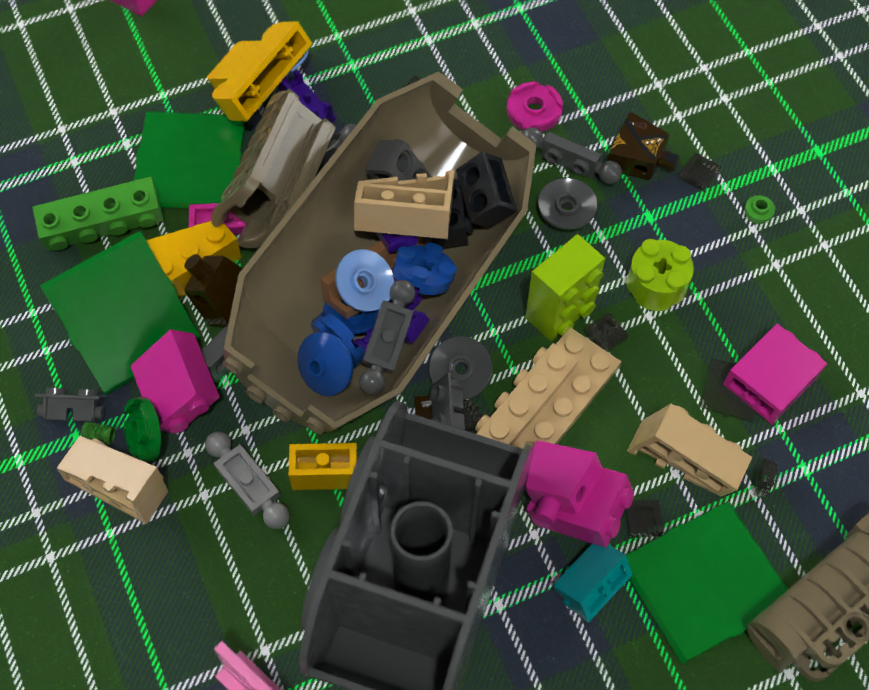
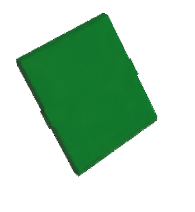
[133,111,246,209]
[40,231,201,396]
[626,501,788,664]

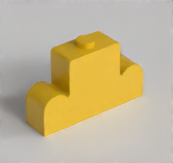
[207,21,312,121]

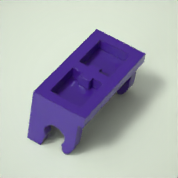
[279,69,336,123]

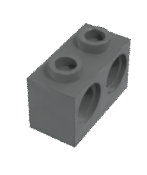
[365,139,432,181]

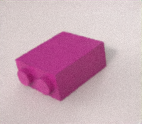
[723,324,828,425]
[131,329,220,433]
[527,468,634,548]

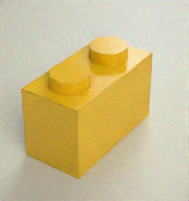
[289,443,358,490]

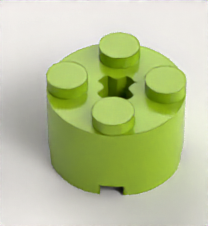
[627,239,694,311]

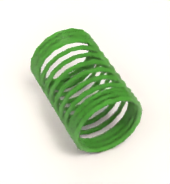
[81,422,116,445]

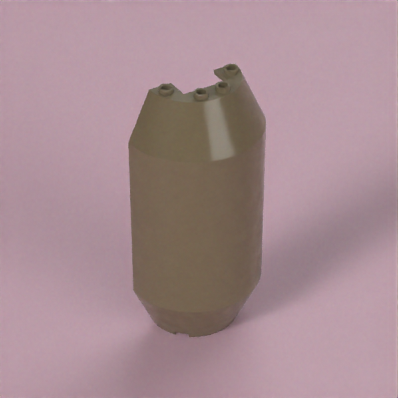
[223,71,537,435]

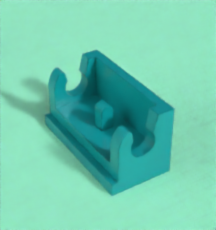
[553,544,633,623]

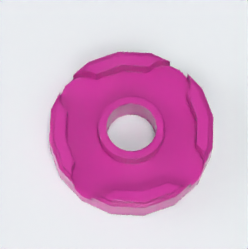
[506,81,563,132]

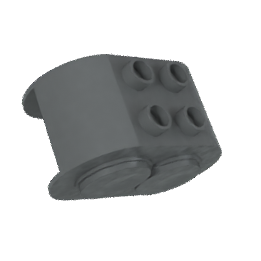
[299,401,534,690]

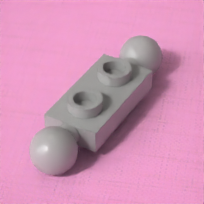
[205,431,290,529]

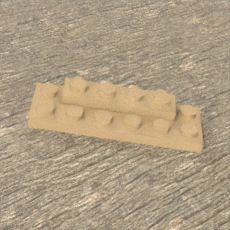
[475,328,621,482]

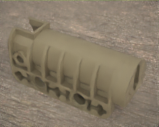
[211,88,336,248]
[747,513,869,682]

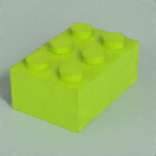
[525,234,605,342]

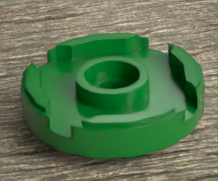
[123,397,161,462]

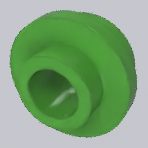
[745,195,775,224]

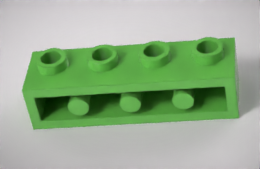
[32,177,165,251]

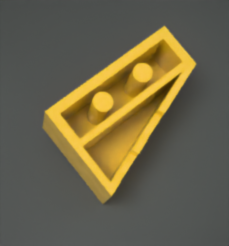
[146,221,241,298]

